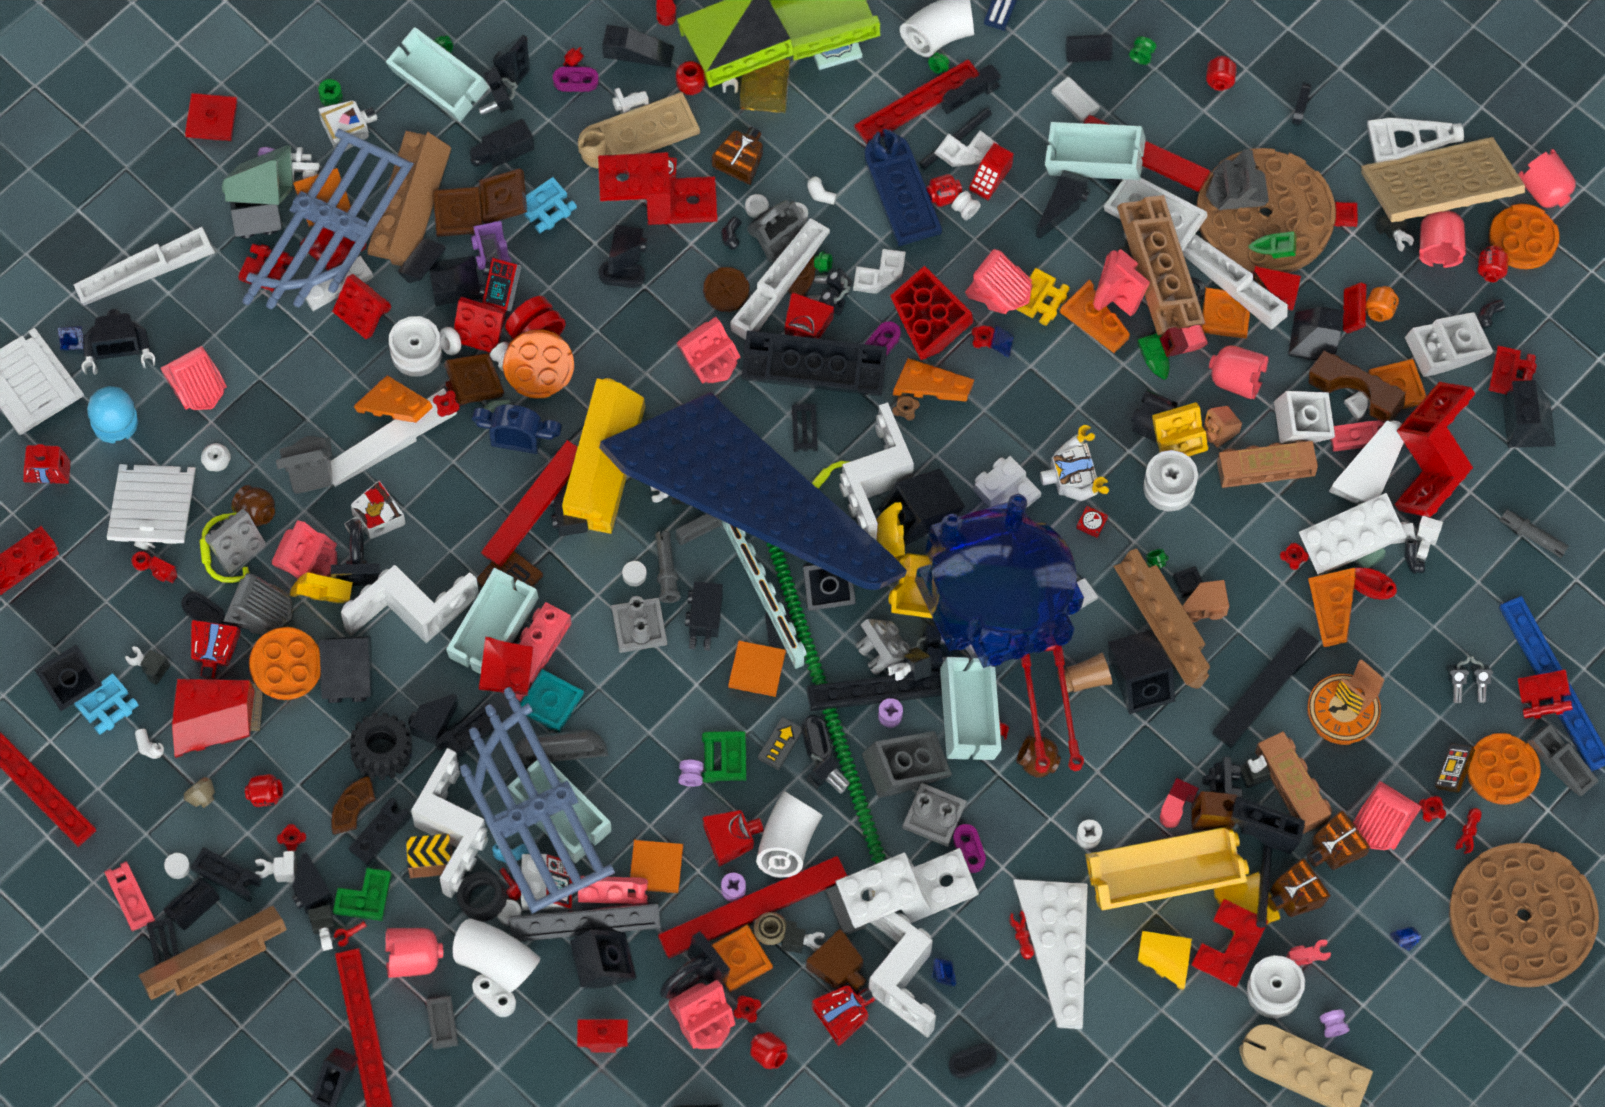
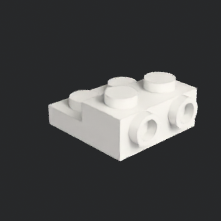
[974,456,1041,525]

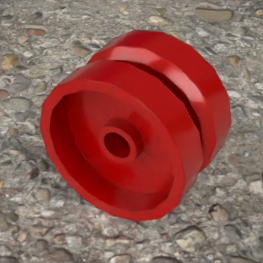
[505,295,566,339]

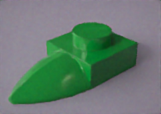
[1248,231,1296,259]
[1137,333,1169,380]

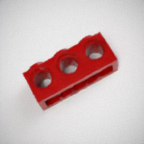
[0,526,59,595]

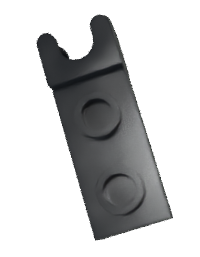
[942,64,1002,114]
[435,703,503,760]
[348,798,412,866]
[190,847,262,902]

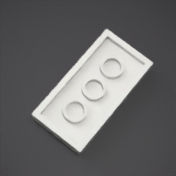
[1104,177,1207,252]
[1299,493,1406,576]

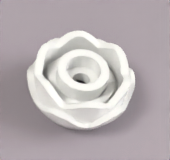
[201,443,231,472]

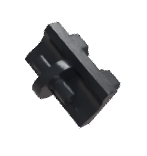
[1202,757,1242,798]

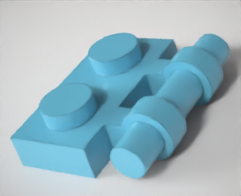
[523,177,577,234]
[74,673,139,735]

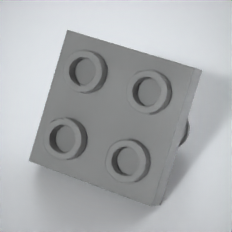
[205,509,266,574]
[611,596,667,653]
[856,619,911,675]
[902,783,967,847]

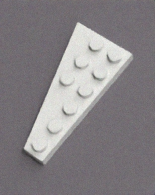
[1013,879,1087,1029]

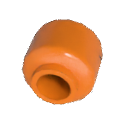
[1366,286,1399,322]

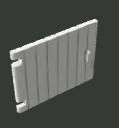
[0,328,84,435]
[107,464,196,544]

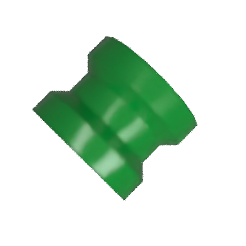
[1129,36,1156,65]
[318,79,342,107]

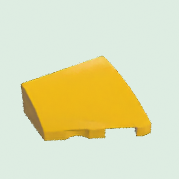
[876,502,905,561]
[289,572,353,604]
[1138,931,1192,990]

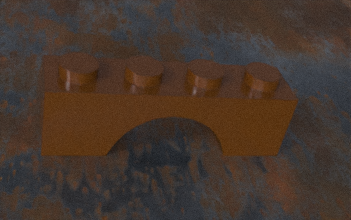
[1309,351,1406,423]

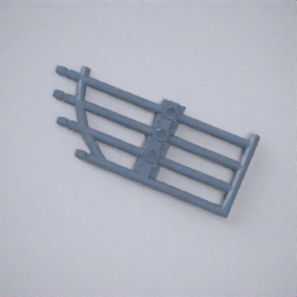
[242,129,414,310]
[460,687,615,914]

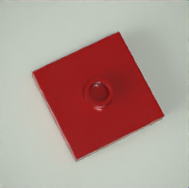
[185,93,238,141]

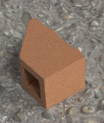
[1204,406,1242,448]
[1182,580,1229,623]

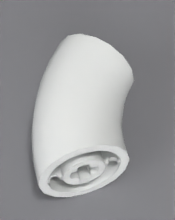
[900,0,974,57]
[756,791,823,878]
[453,918,540,993]

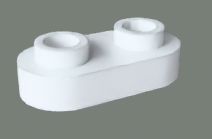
[472,974,516,1017]

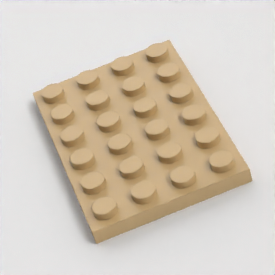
[1361,137,1525,222]

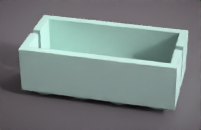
[386,27,489,122]
[1045,122,1146,180]
[446,568,539,674]
[940,657,1002,760]
[507,760,611,864]

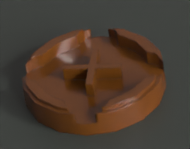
[703,267,750,312]

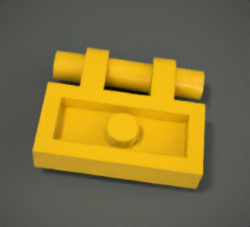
[1016,268,1070,326]

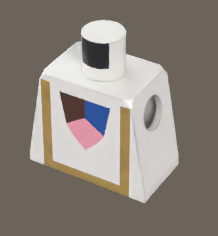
[318,101,377,152]

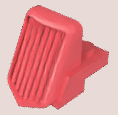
[965,249,1032,314]
[1093,249,1150,316]
[677,317,740,384]
[160,346,227,410]
[272,520,337,579]
[1353,781,1422,850]
[668,980,735,1049]

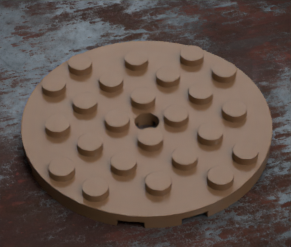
[1196,148,1336,274]
[1449,843,1599,987]

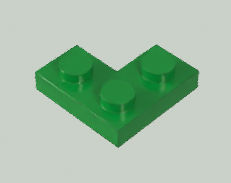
[333,868,392,921]

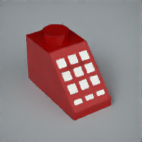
[969,143,1014,201]

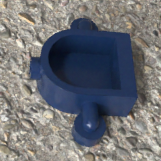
[472,404,562,454]

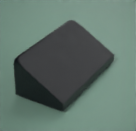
[1065,34,1112,62]
[398,239,446,283]
[163,877,220,931]

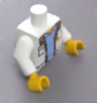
[1040,425,1109,501]

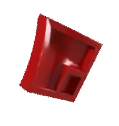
[300,227,366,271]
[479,637,534,695]

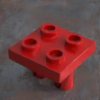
[332,274,391,339]
[454,297,506,353]

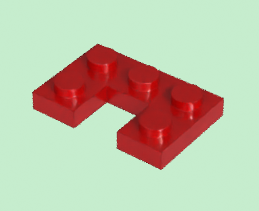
[1191,899,1269,988]

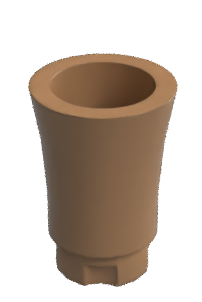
[1057,652,1112,693]

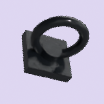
[331,518,382,586]
[660,931,730,999]

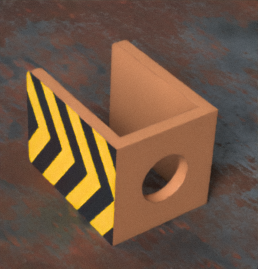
[1335,659,1384,716]
[406,834,452,878]

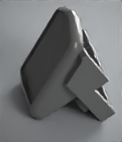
[1206,149,1269,210]
[747,200,804,263]
[276,436,333,494]
[224,573,293,635]

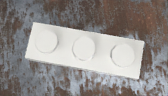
[305,256,373,311]

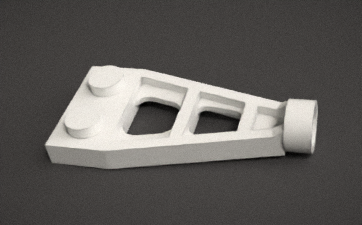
[1367,118,1464,163]

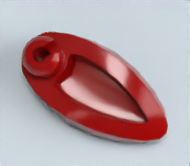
[1354,568,1397,600]

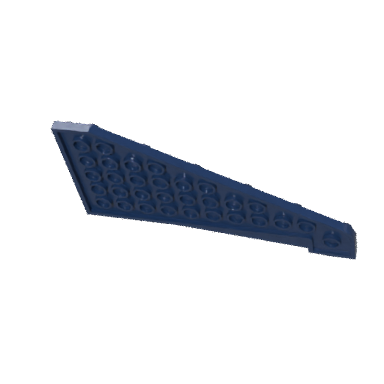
[599,392,907,590]

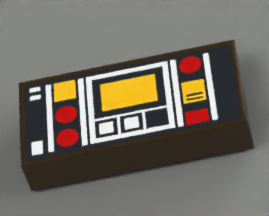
[1435,743,1475,793]

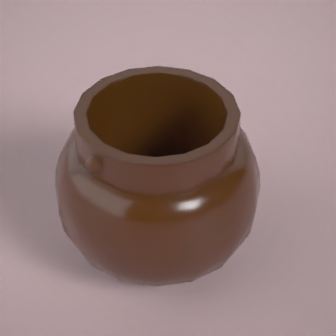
[231,485,275,527]
[1016,735,1061,778]

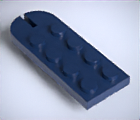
[864,129,942,247]

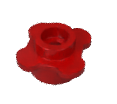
[563,47,585,67]
[972,325,996,349]
[433,391,460,417]
[1280,543,1309,570]
[1418,796,1446,822]
[277,824,307,852]
[733,995,761,1023]

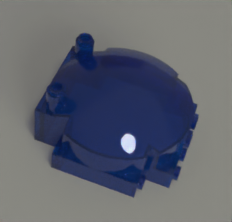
[915,494,1084,668]

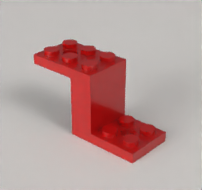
[598,152,717,225]
[1394,382,1475,517]

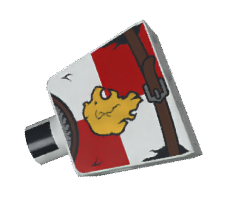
[344,480,406,539]

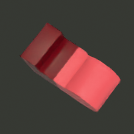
[1160,325,1208,357]
[1159,778,1199,828]

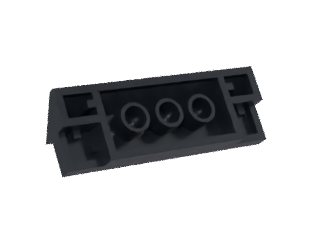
[741,330,887,397]

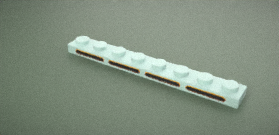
[722,521,807,669]

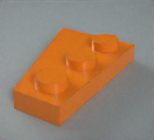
[1060,279,1130,353]
[893,358,974,402]
[354,375,433,423]
[1308,568,1356,647]

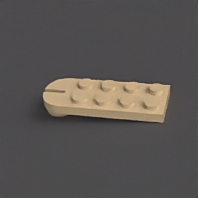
[578,92,700,168]
[1239,1025,1373,1107]

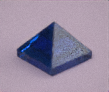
[58,326,83,350]
[990,326,1015,357]
[1390,926,1422,951]
[932,958,956,986]

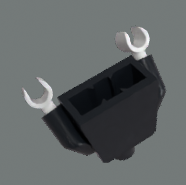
[81,309,155,375]

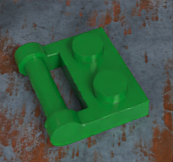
[702,731,746,783]

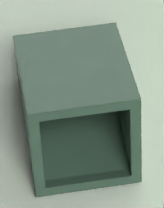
[222,145,294,205]

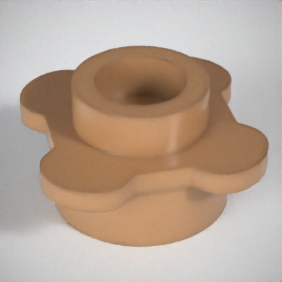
[893,395,919,421]

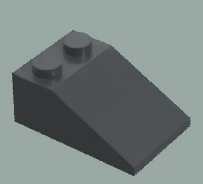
[862,731,952,798]

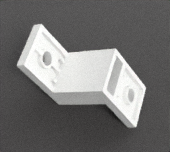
[839,402,914,540]
[341,565,479,643]
[411,748,488,898]
[836,848,979,928]
[869,896,936,1038]

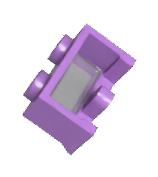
[471,221,511,276]

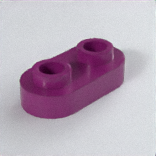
[553,67,599,92]
[865,322,901,356]
[953,824,986,873]

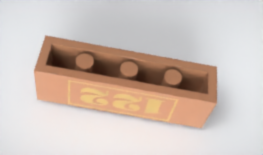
[1217,440,1318,488]
[1255,731,1332,834]

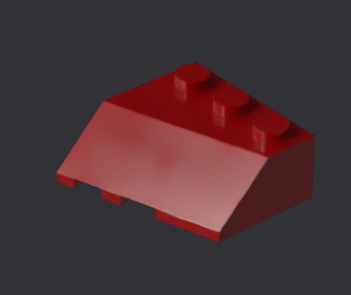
[890,265,973,360]
[172,679,255,758]

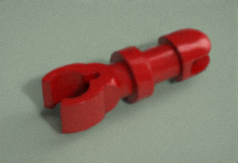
[1455,808,1482,854]
[1009,911,1034,959]

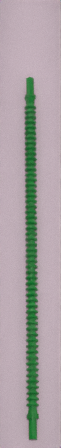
[766,543,886,864]

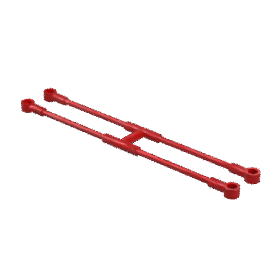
[998,524,1084,773]

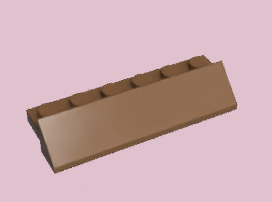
[367,131,451,266]
[1117,195,1205,335]
[1113,548,1210,689]
[138,906,286,1000]

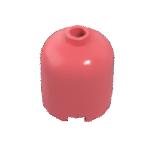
[1518,149,1576,208]
[1420,210,1466,268]
[1209,345,1268,399]
[385,928,443,978]

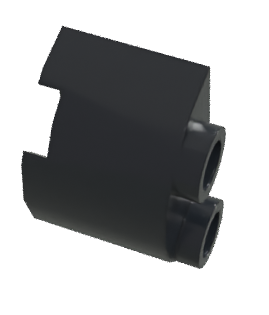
[1131,389,1178,443]

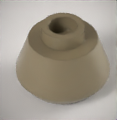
[183,777,216,808]
[754,912,787,945]

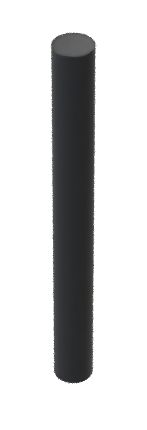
[919,108,992,170]
[1256,845,1272,928]

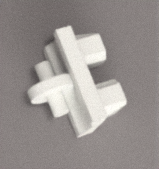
[291,147,321,183]

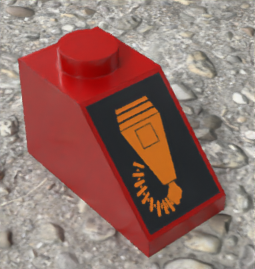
[1253,266,1301,311]

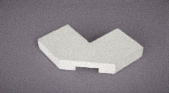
[935,130,998,167]
[853,249,906,294]

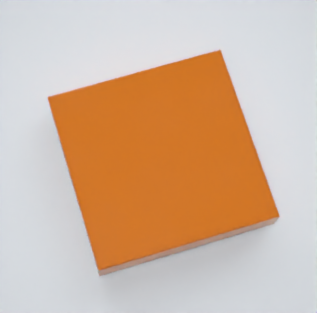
[293,168,351,227]
[1201,288,1250,339]
[1368,359,1427,409]
[728,641,786,697]
[630,840,683,893]
[712,925,773,992]

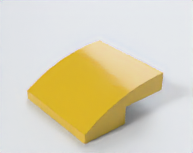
[1152,402,1208,456]
[1213,872,1280,934]

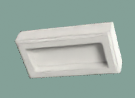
[1052,77,1100,124]

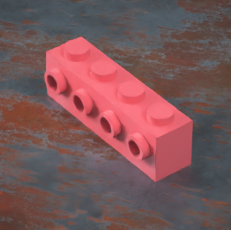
[515,602,571,701]

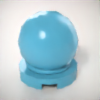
[87,386,138,443]

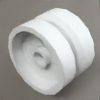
[389,316,442,377]
[1143,450,1198,512]
[1247,955,1305,1018]

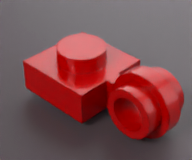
[132,551,178,583]

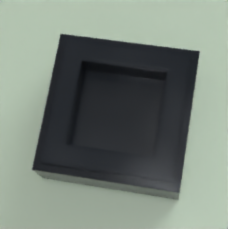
[1173,566,1203,598]

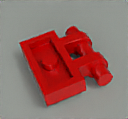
[238,243,294,292]
[1488,346,1537,395]
[1518,670,1573,719]

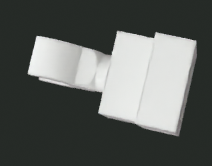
[1416,516,1443,560]
[255,851,297,882]

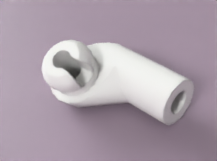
[807,177,837,205]
[135,729,164,759]

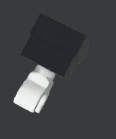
[888,647,931,681]

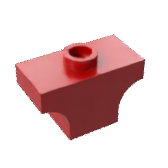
[577,1019,628,1052]

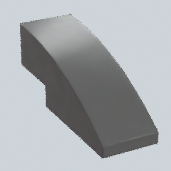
[1526,725,1598,796]

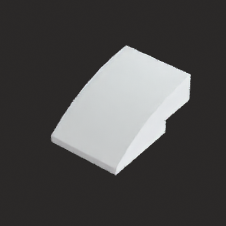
[1405,312,1493,377]

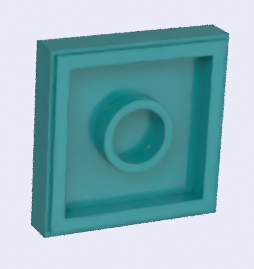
[520,669,584,732]

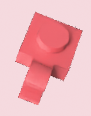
[1286,940,1331,966]

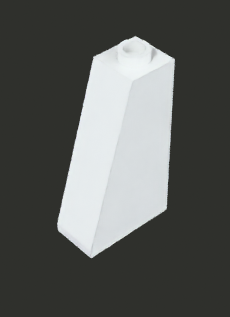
[1329,420,1404,505]

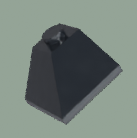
[429,256,481,306]
[1288,306,1344,361]
[803,562,856,611]

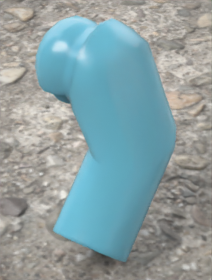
[492,843,530,863]

